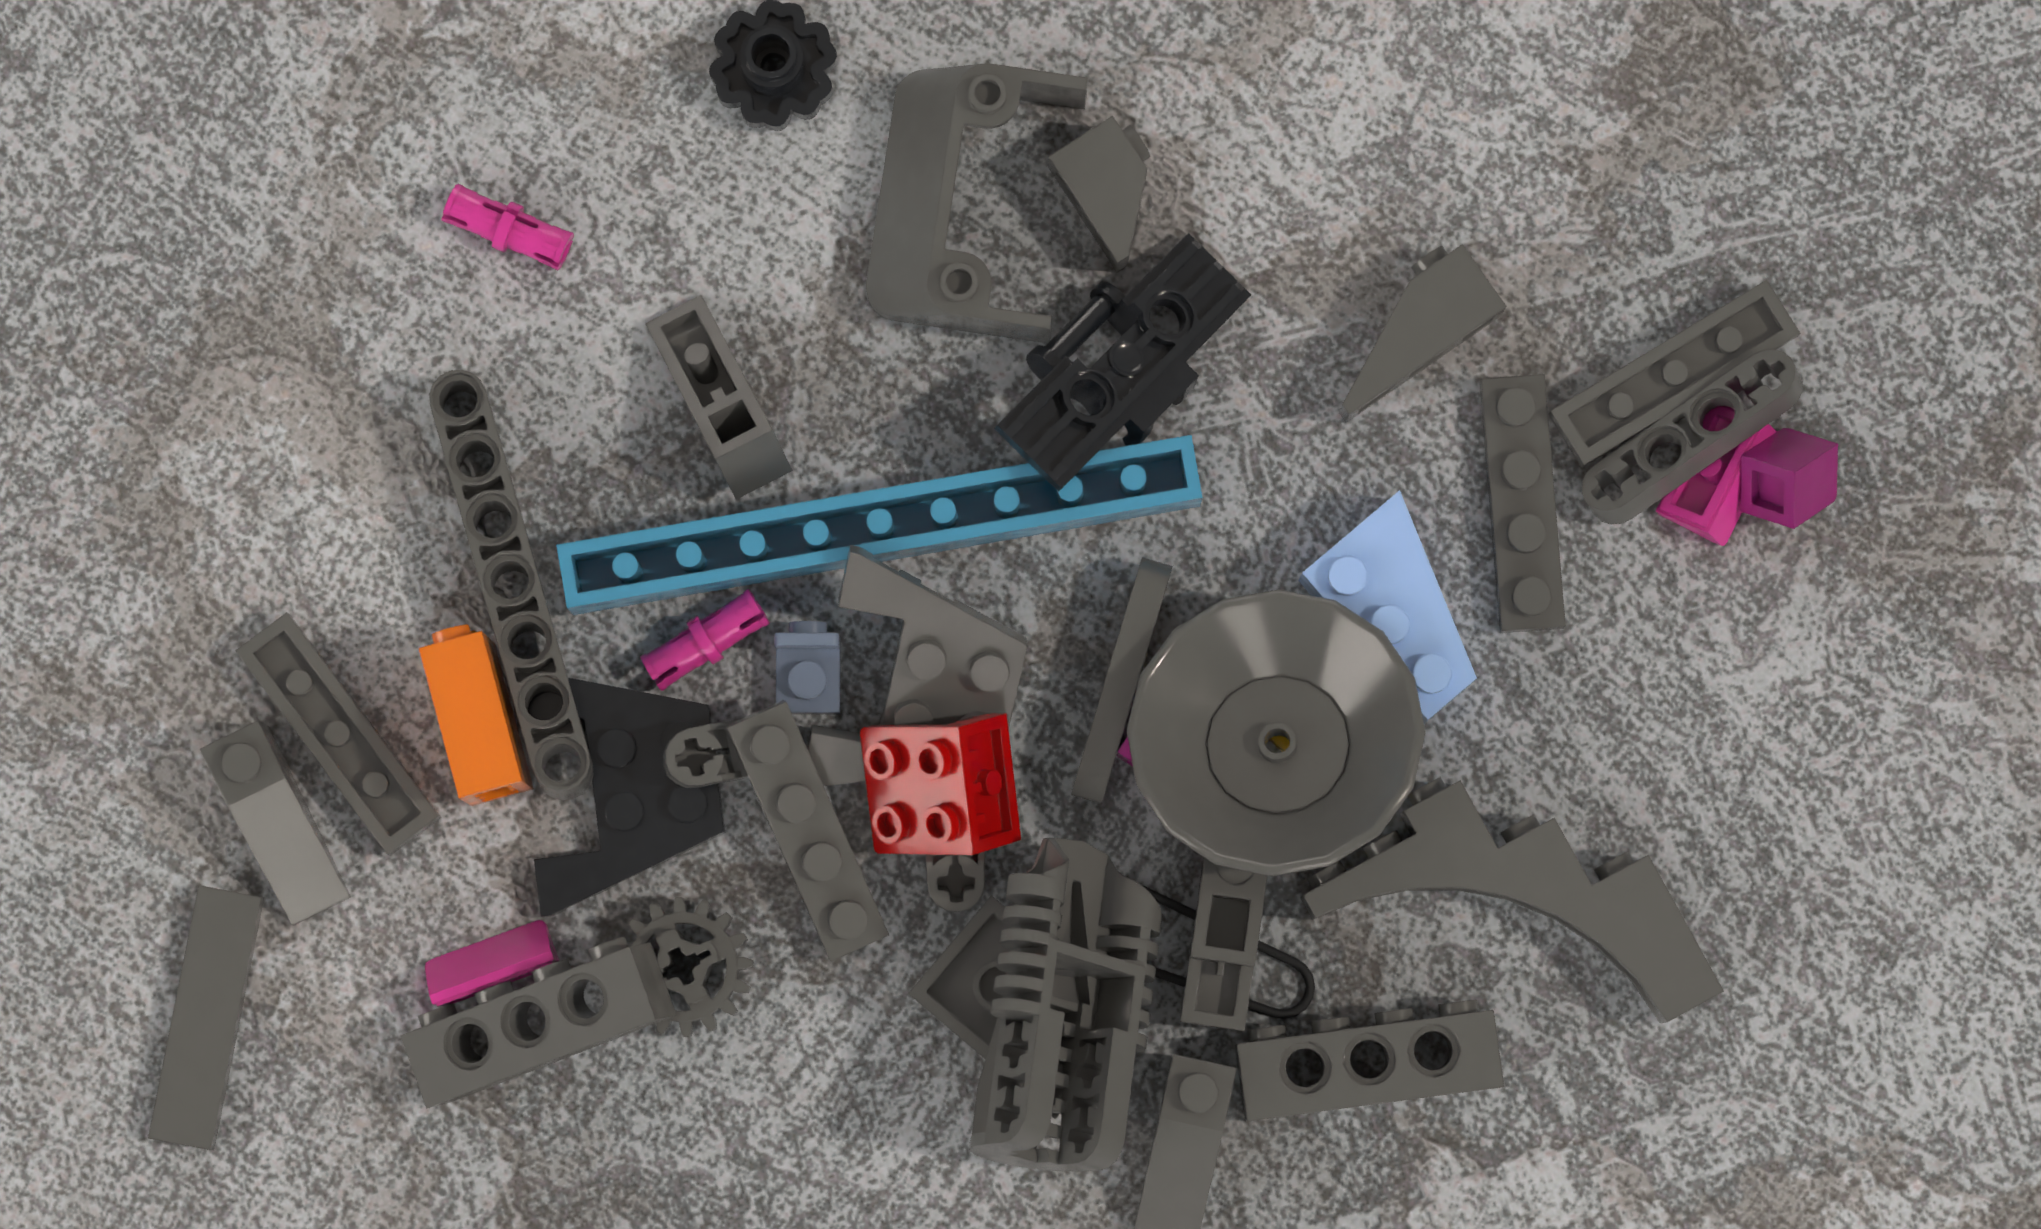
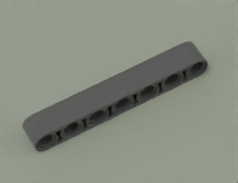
[429,370,594,800]

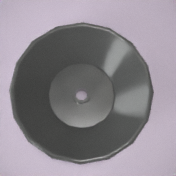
[1127,589,1425,876]

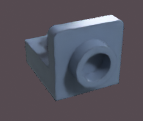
[774,621,841,715]

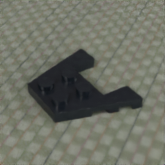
[516,678,726,918]

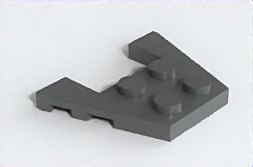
[807,545,1028,786]

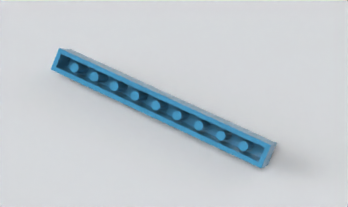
[556,435,1203,615]

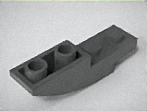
[1180,857,1268,1032]

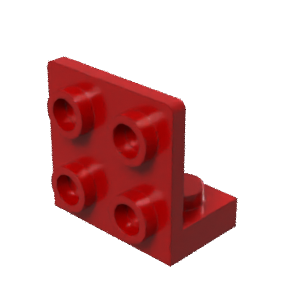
[860,713,1021,855]

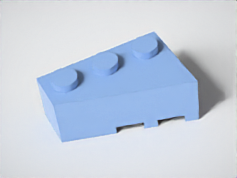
[1298,490,1477,724]

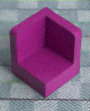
[1740,428,1838,529]

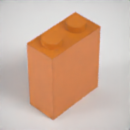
[419,624,534,806]

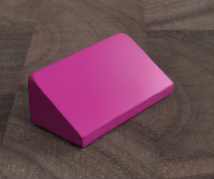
[1655,406,1777,546]
[425,920,559,1007]

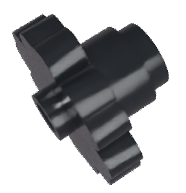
[709,0,838,131]

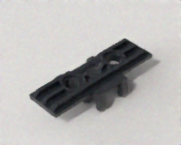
[994,233,1251,491]

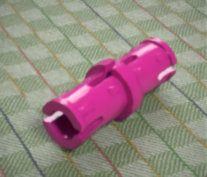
[441,184,574,271]
[640,589,770,691]

